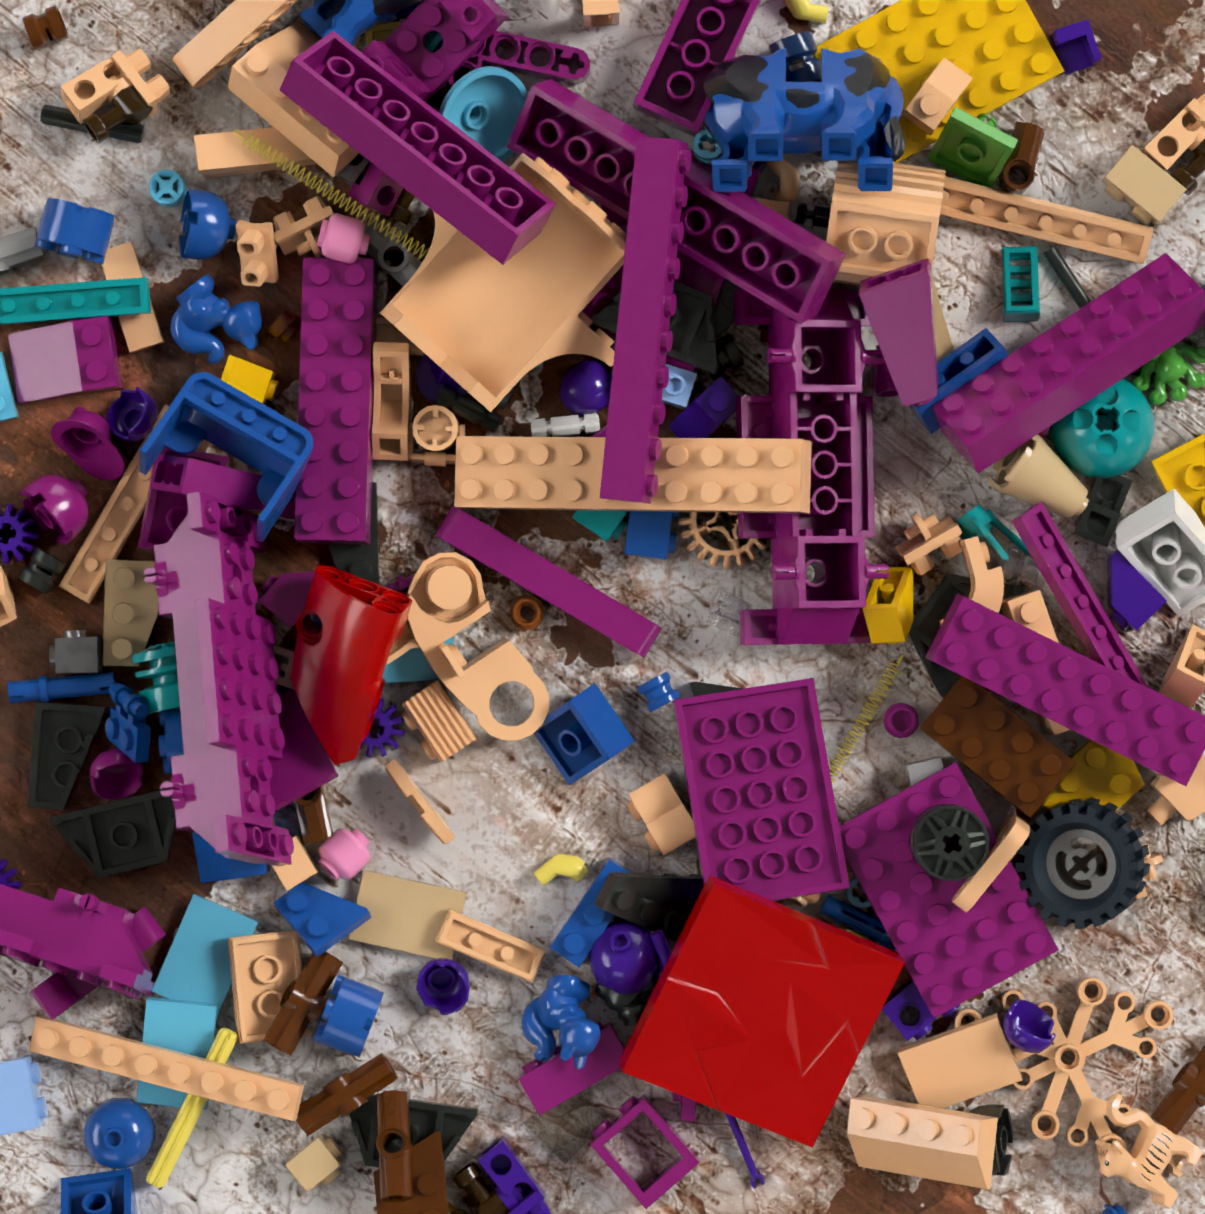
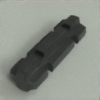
[435,386,502,433]

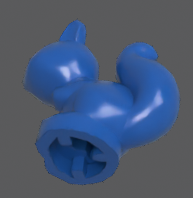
[170,273,262,364]
[521,975,601,1070]

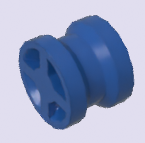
[637,671,680,712]

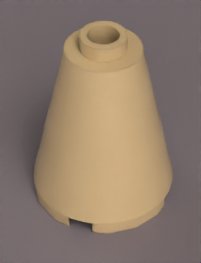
[988,435,1089,518]

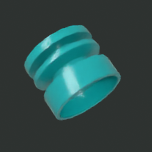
[131,641,180,714]

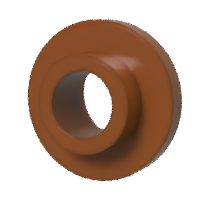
[509,595,545,630]

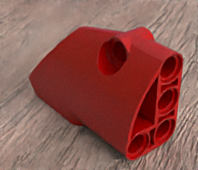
[291,565,412,765]

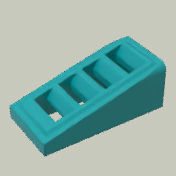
[1001,246,1040,322]

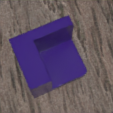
[1051,19,1101,75]

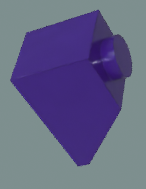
[668,377,739,438]
[1107,550,1167,631]

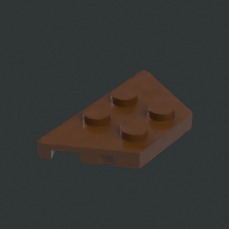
[373,1131,450,1214]

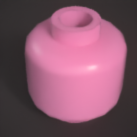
[317,213,371,264]
[318,828,370,881]

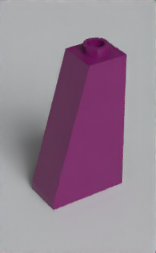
[859,258,938,407]
[149,454,296,519]

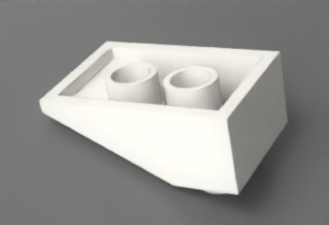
[1116,489,1205,617]

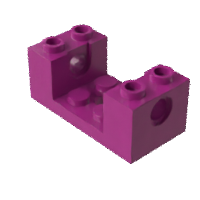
[362,0,509,102]

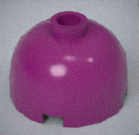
[19,474,89,545]

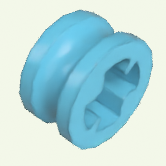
[693,129,722,165]
[846,877,871,908]

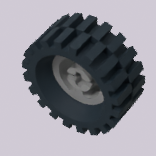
[1016,798,1150,929]

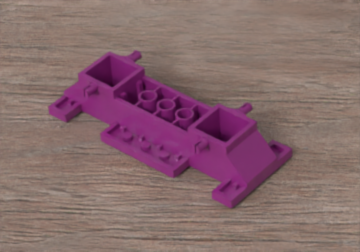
[734,288,889,645]
[143,491,294,866]
[0,884,154,1000]

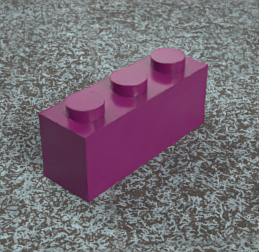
[518,1021,625,1116]

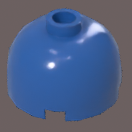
[179,189,236,260]
[84,1098,155,1169]

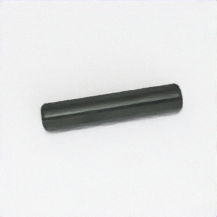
[40,105,144,143]

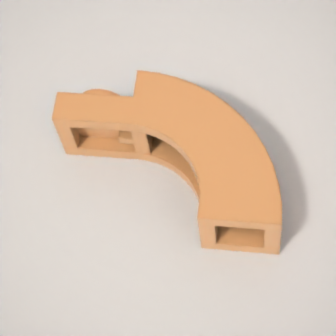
[372,342,411,461]
[938,536,1004,627]

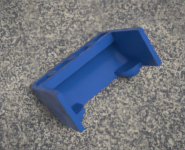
[140,372,313,543]

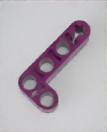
[448,31,590,88]
[30,907,166,1021]

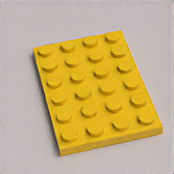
[814,0,1064,163]

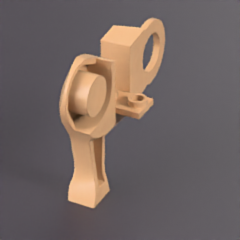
[386,552,549,741]

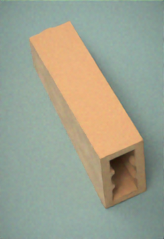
[194,127,317,180]

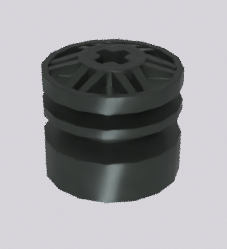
[910,803,989,881]

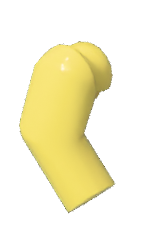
[784,0,829,24]
[533,854,588,886]

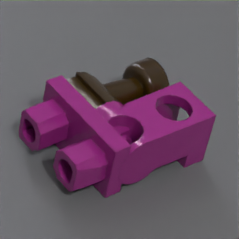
[347,162,415,225]

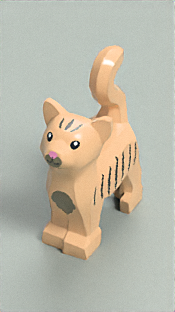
[1095,1093,1204,1209]

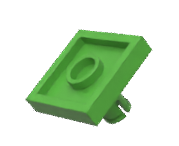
[927,107,1018,188]

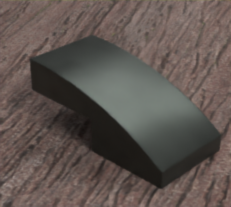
[1074,475,1133,547]

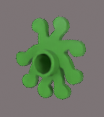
[1132,343,1205,405]

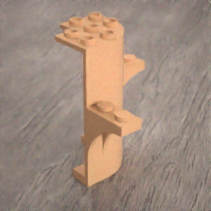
[380,153,627,412]

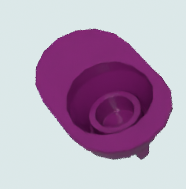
[51,406,125,481]

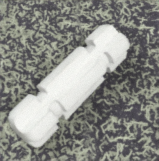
[531,413,600,437]

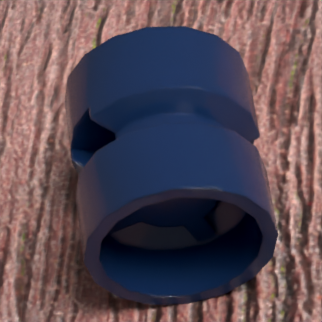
[769,31,822,82]

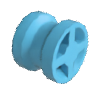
[149,169,187,208]

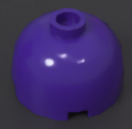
[589,921,660,994]

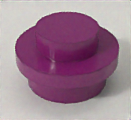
[883,703,919,738]

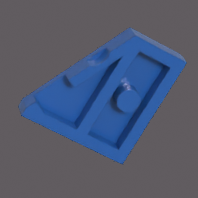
[274,882,371,957]

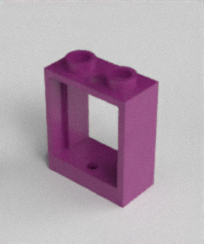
[590,1094,700,1209]

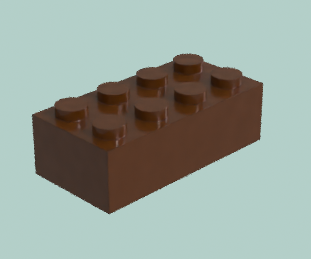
[920,676,1076,820]

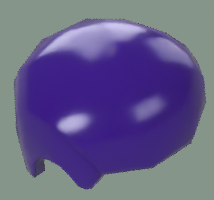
[559,360,612,416]
[106,387,158,442]
[416,958,470,1015]
[1003,999,1056,1054]

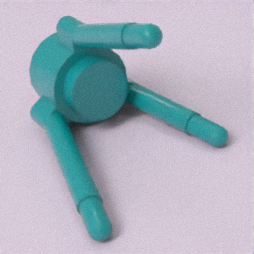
[958,504,1033,561]

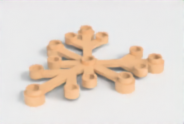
[954,977,1173,1154]

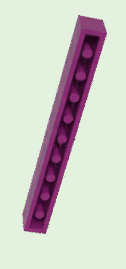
[599,136,692,504]

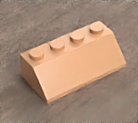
[847,1096,998,1190]

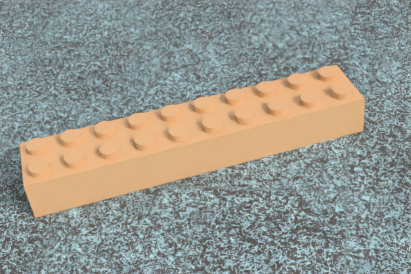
[454,436,812,514]

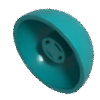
[1050,379,1155,478]

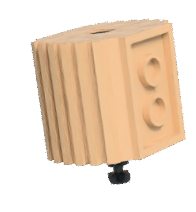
[796,157,946,286]

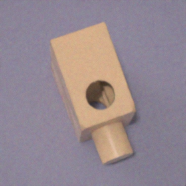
[1146,754,1205,826]

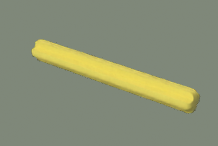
[146,1027,238,1188]

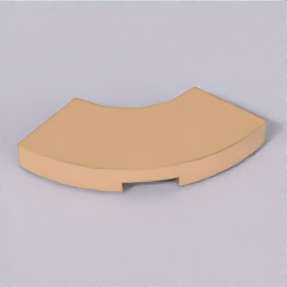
[385,758,455,844]

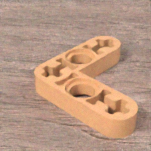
[951,808,1030,912]

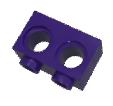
[882,978,960,1041]

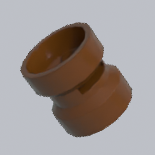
[23,5,69,50]

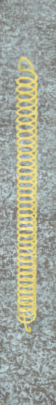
[234,129,429,259]
[829,654,904,782]

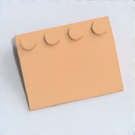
[228,21,359,177]

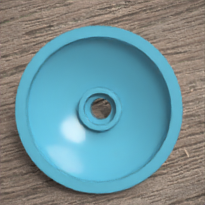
[439,66,528,162]

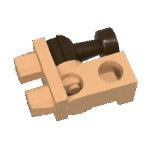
[61,48,170,144]
[1141,94,1205,195]

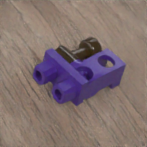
[451,1135,552,1214]

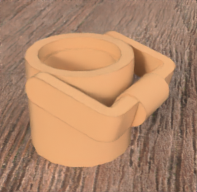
[408,405,466,467]

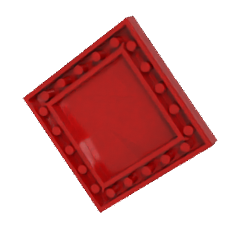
[619,875,905,1148]

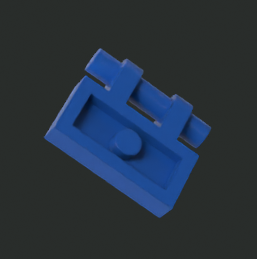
[105,683,151,762]

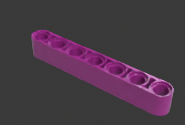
[435,505,662,658]

